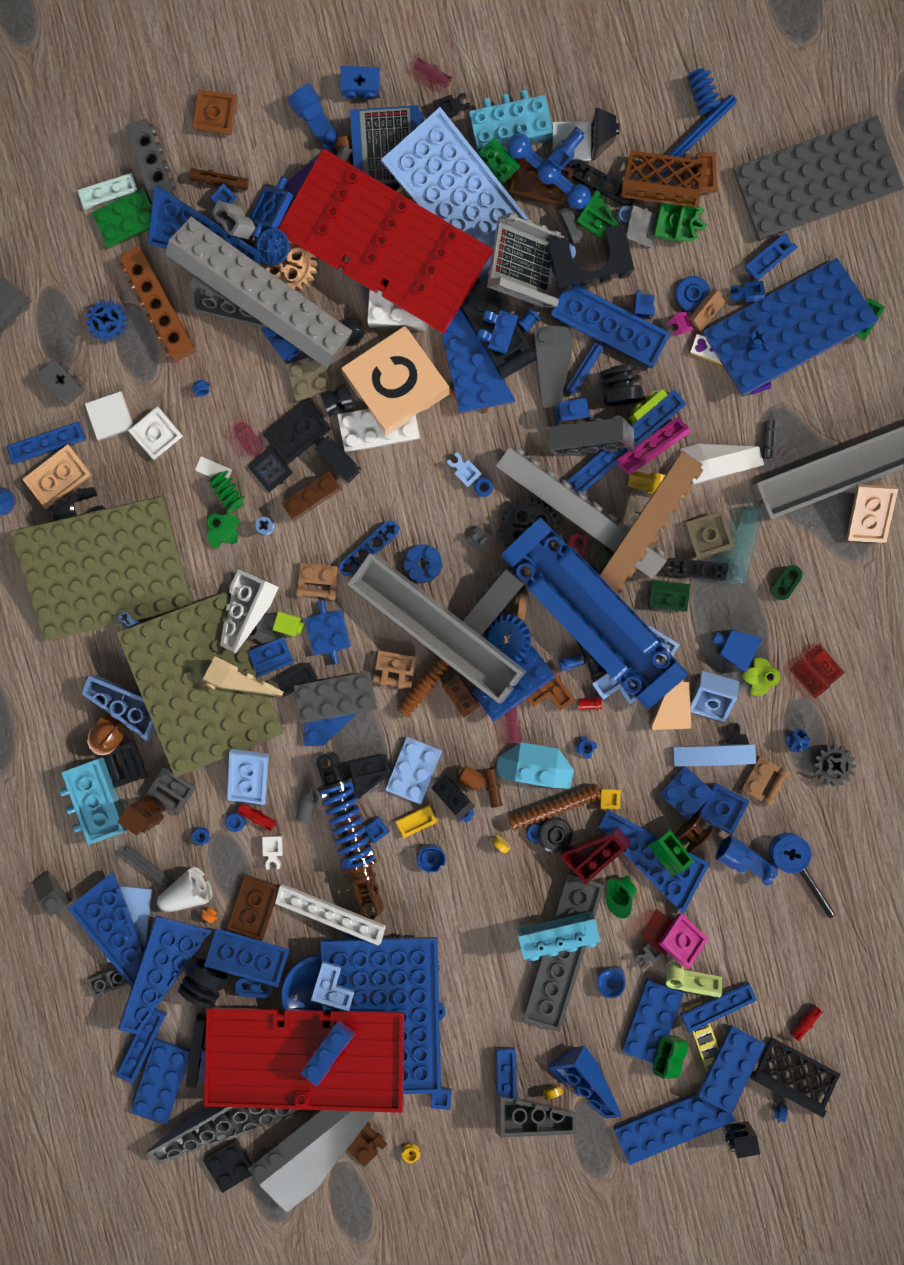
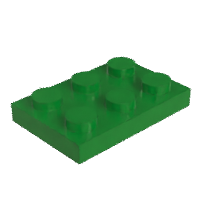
[91,188,152,249]

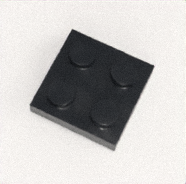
[203,1138,252,1193]

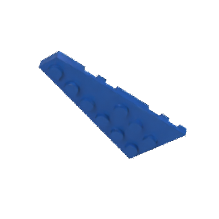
[148,185,261,264]
[441,308,516,414]
[598,809,710,914]
[67,871,144,987]
[118,915,211,1034]

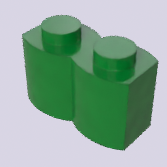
[652,1036,688,1079]

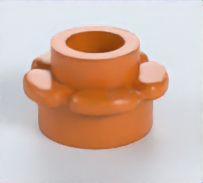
[200,907,219,924]

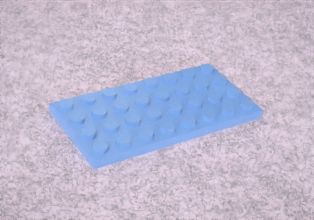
[380,107,528,282]

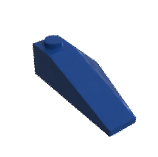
[548,1046,621,1118]

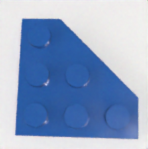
[304,713,357,746]

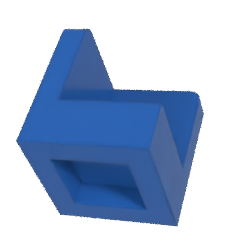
[633,290,655,319]

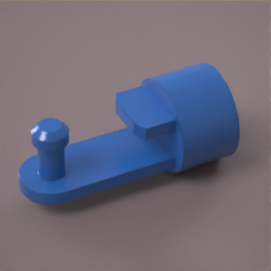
[287,84,339,150]
[715,835,778,886]

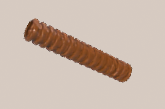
[397,658,452,718]
[508,783,601,832]

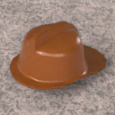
[87,713,127,755]

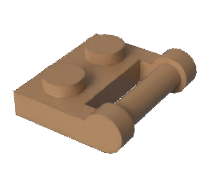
[297,563,339,601]
[741,756,790,806]

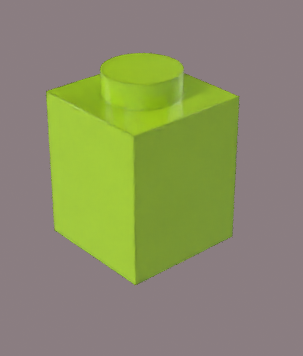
[273,611,304,637]

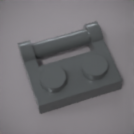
[146,766,197,816]

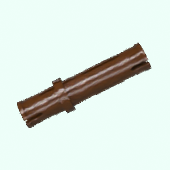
[189,168,249,191]

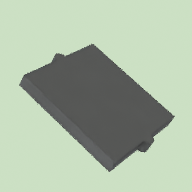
[626,205,657,249]

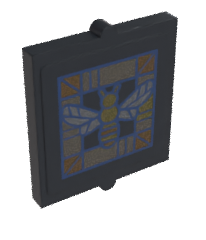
[248,447,293,493]

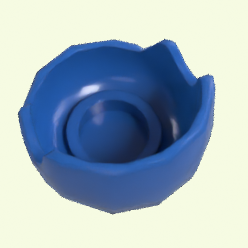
[416,843,446,873]

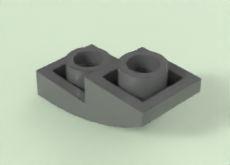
[87,968,128,998]

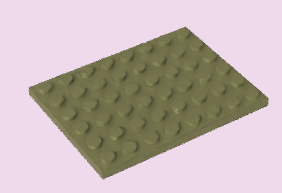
[10,495,194,641]
[116,592,283,778]

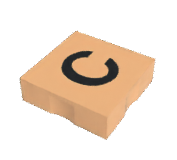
[341,326,449,436]

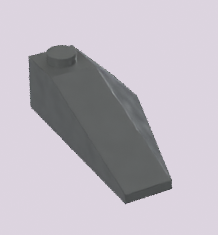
[532,326,573,409]

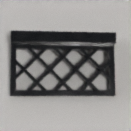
[750,1037,840,1118]

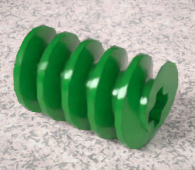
[207,470,246,514]

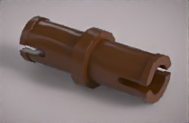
[484,767,503,808]

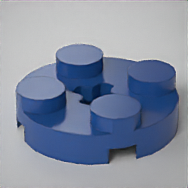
[404,544,442,583]

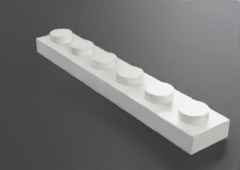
[275,884,386,945]

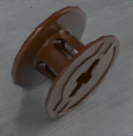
[674,812,715,853]

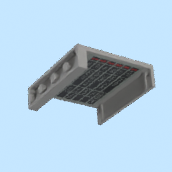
[487,213,564,308]

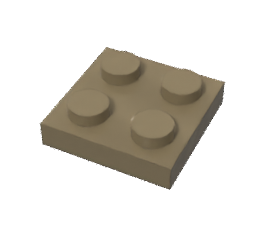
[286,357,333,402]
[686,510,735,559]

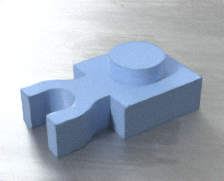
[447,452,482,487]

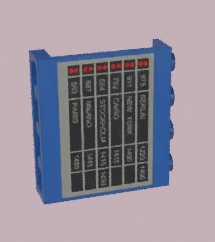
[350,105,424,186]

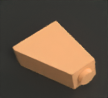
[650,679,691,730]

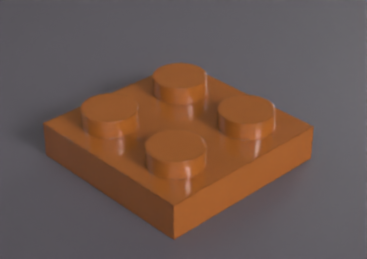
[192,89,237,135]

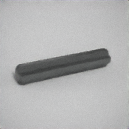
[122,846,172,887]

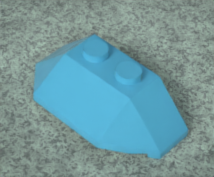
[496,742,574,789]

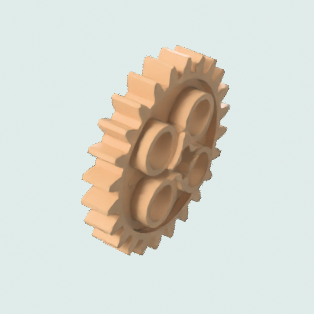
[259,241,318,292]

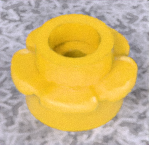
[401,1144,420,1163]

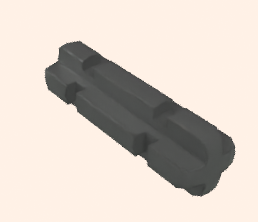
[764,420,777,458]

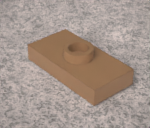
[689,288,725,332]

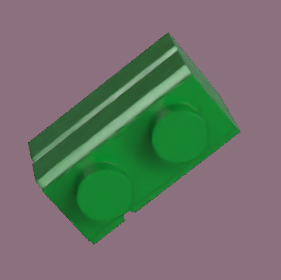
[648,830,694,876]

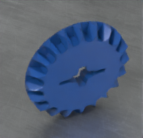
[485,614,531,663]

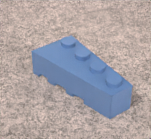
[82,675,155,741]

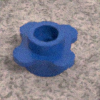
[575,736,597,759]

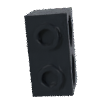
[431,775,475,819]
[724,1121,760,1159]

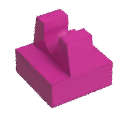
[668,312,694,336]

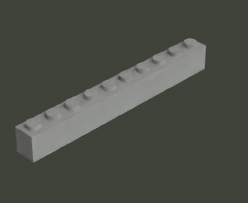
[496,445,667,579]

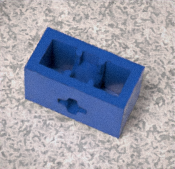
[340,66,381,100]

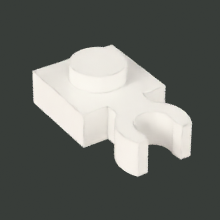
[262,835,283,870]

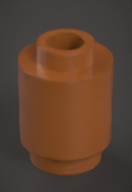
[456,765,486,791]

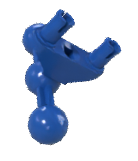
[507,126,591,209]

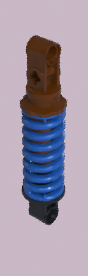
[316,751,384,920]

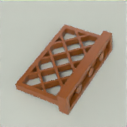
[622,150,707,208]

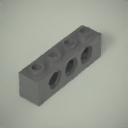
[125,118,177,202]

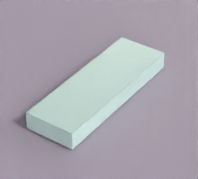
[77,173,138,210]

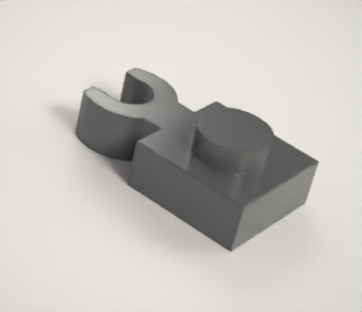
[634,935,668,969]

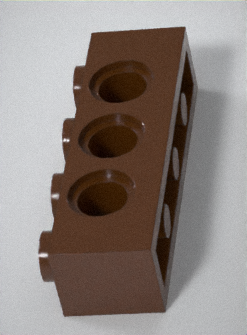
[117,796,165,836]

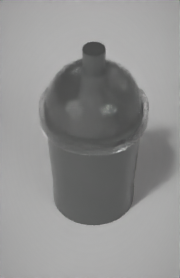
[296,785,318,822]

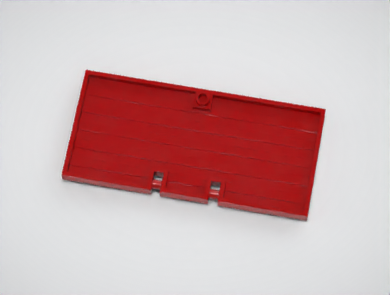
[278,148,493,334]
[204,1007,404,1113]

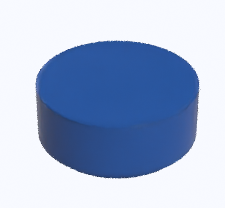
[225,812,245,832]
[526,823,541,843]

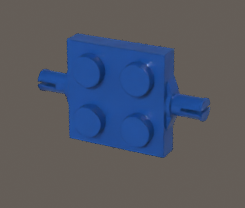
[249,176,293,239]
[305,600,351,665]

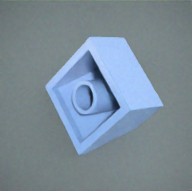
[690,671,739,722]

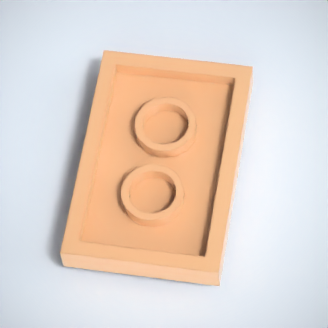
[22,444,93,510]
[846,484,898,543]

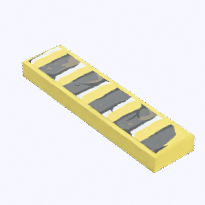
[684,1001,719,1073]

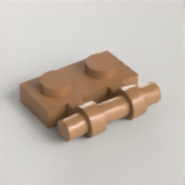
[373,650,416,689]

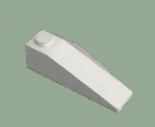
[680,444,764,486]
[220,569,279,653]

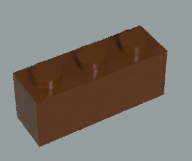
[281,471,342,521]

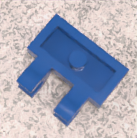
[477,310,518,354]

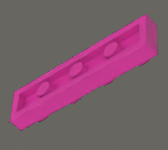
[616,417,690,475]

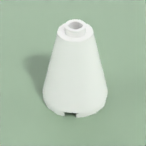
[157,867,212,913]

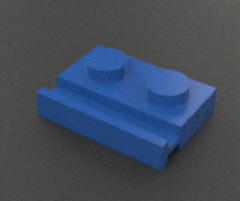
[248,637,294,677]

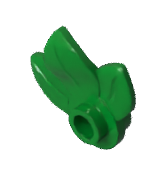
[206,513,241,549]

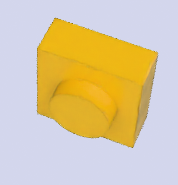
[600,789,621,809]

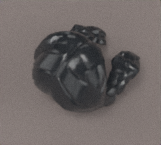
[50,487,106,521]

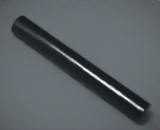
[799,868,835,918]

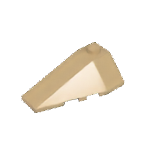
[202,656,283,696]

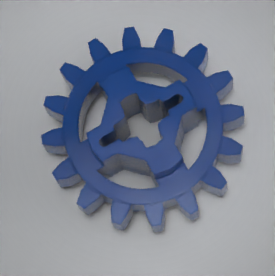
[85,299,128,342]

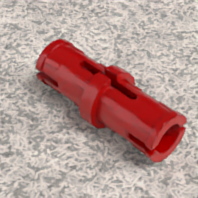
[237,803,277,832]
[789,1004,824,1042]

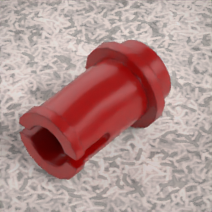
[579,696,602,711]

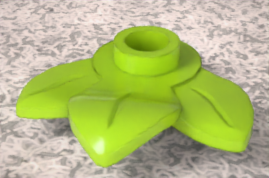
[741,658,781,696]

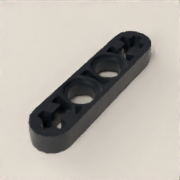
[568,160,635,206]
[662,558,738,581]
[185,1013,206,1089]

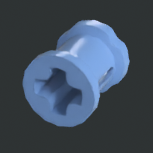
[255,517,275,535]

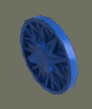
[256,228,290,266]
[675,276,711,312]

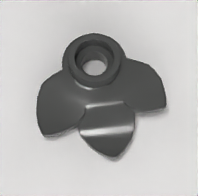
[247,614,277,643]

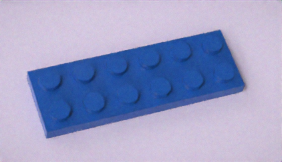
[550,286,671,369]
[614,1093,735,1165]

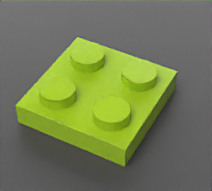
[628,389,668,425]

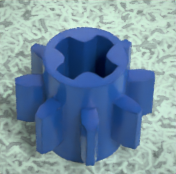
[785,729,810,753]

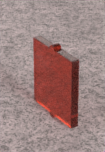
[640,909,673,956]

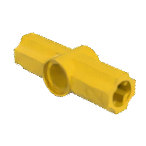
[627,471,684,498]

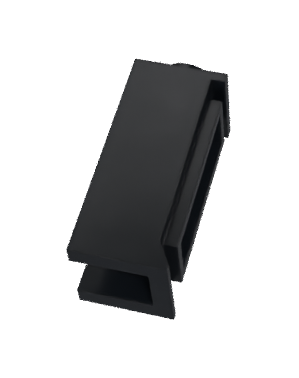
[315,436,362,483]

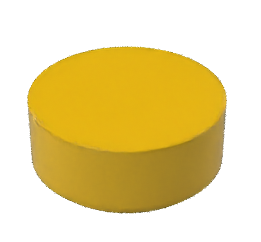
[492,835,511,853]
[543,1085,563,1100]

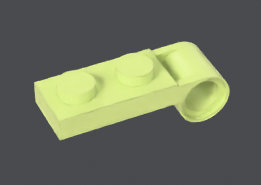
[666,962,722,997]

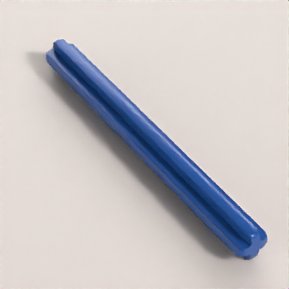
[650,95,737,181]

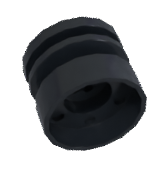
[600,365,645,407]
[178,958,229,1009]

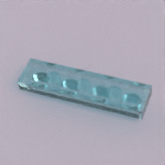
[725,506,763,585]

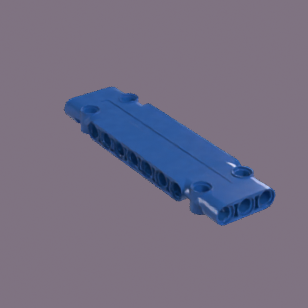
[500,517,688,710]

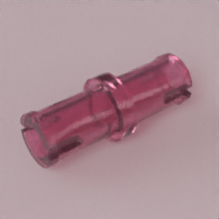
[413,57,452,88]
[505,706,522,743]

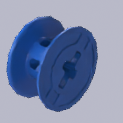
[769,833,812,874]

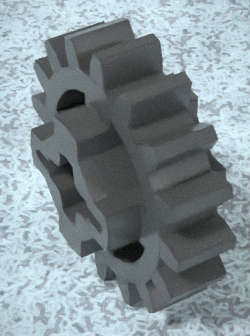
[812,744,856,787]

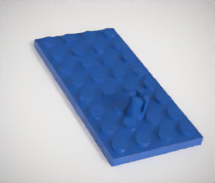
[703,258,878,397]

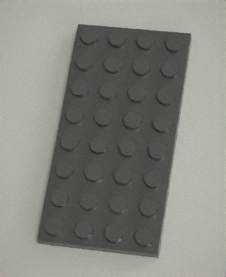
[732,116,904,241]

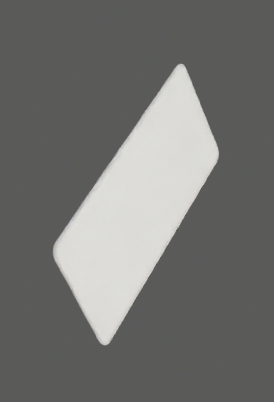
[195,457,232,478]

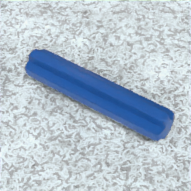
[565,343,603,395]

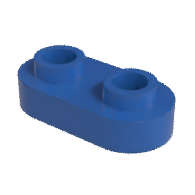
[235,977,274,998]

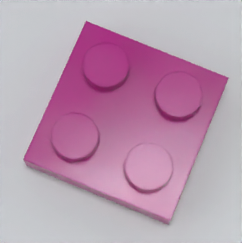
[658,913,709,969]

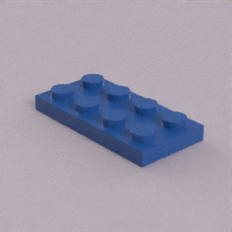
[471,646,556,722]
[204,928,290,988]
[621,978,684,1063]
[696,1024,765,1114]
[131,1038,191,1125]

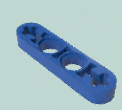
[339,521,399,577]

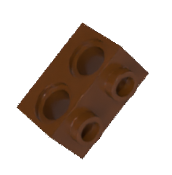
[442,674,479,718]

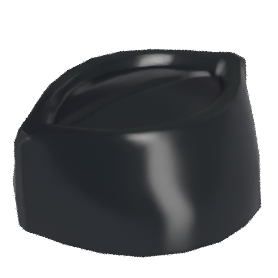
[340,317,366,346]

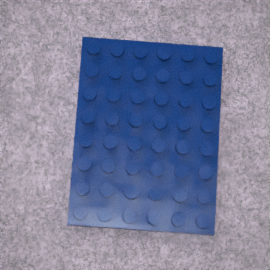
[321,937,441,1094]

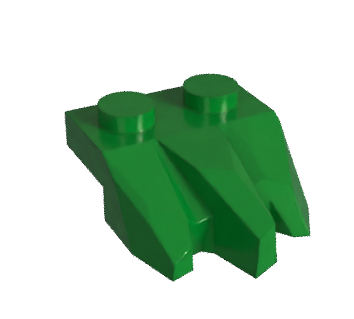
[652,203,707,242]

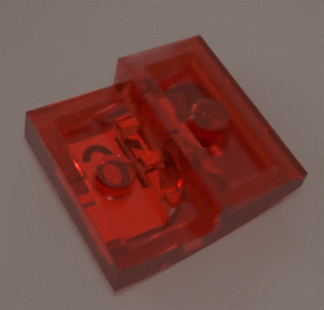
[790,643,845,699]

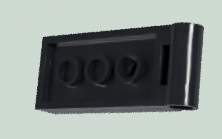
[460,278,537,379]

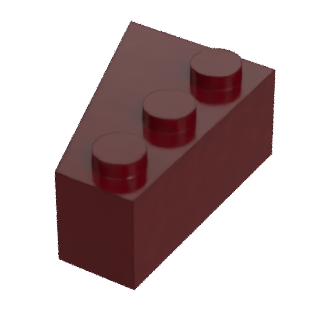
[559,827,631,884]

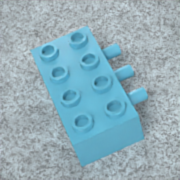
[469,90,553,153]
[60,757,128,845]
[517,911,601,961]

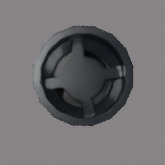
[320,384,354,417]

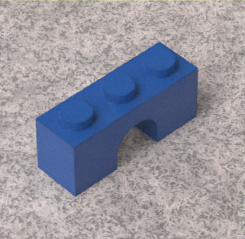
[300,1021,356,1086]

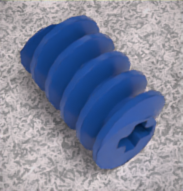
[687,68,721,115]

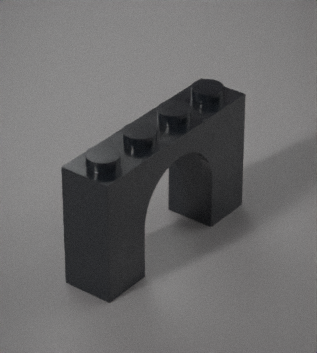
[546,224,634,293]

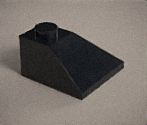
[591,108,620,161]

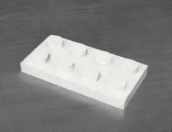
[338,409,420,453]

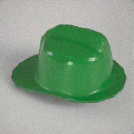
[606,875,636,919]

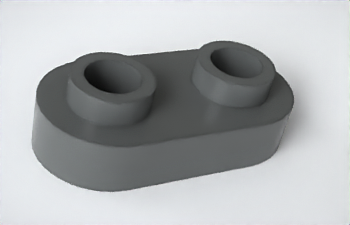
[558,207,583,246]

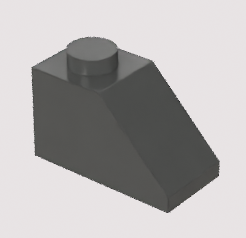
[33,871,72,917]

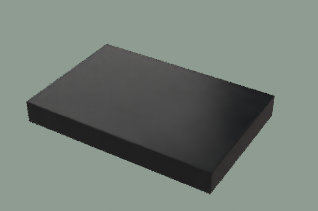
[263,399,332,465]

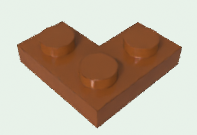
[527,669,575,711]

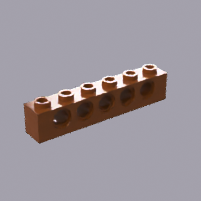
[119,246,197,362]

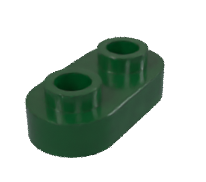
[771,565,803,600]

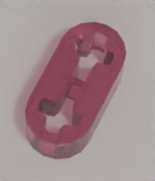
[234,422,263,456]

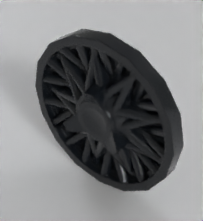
[538,817,572,853]

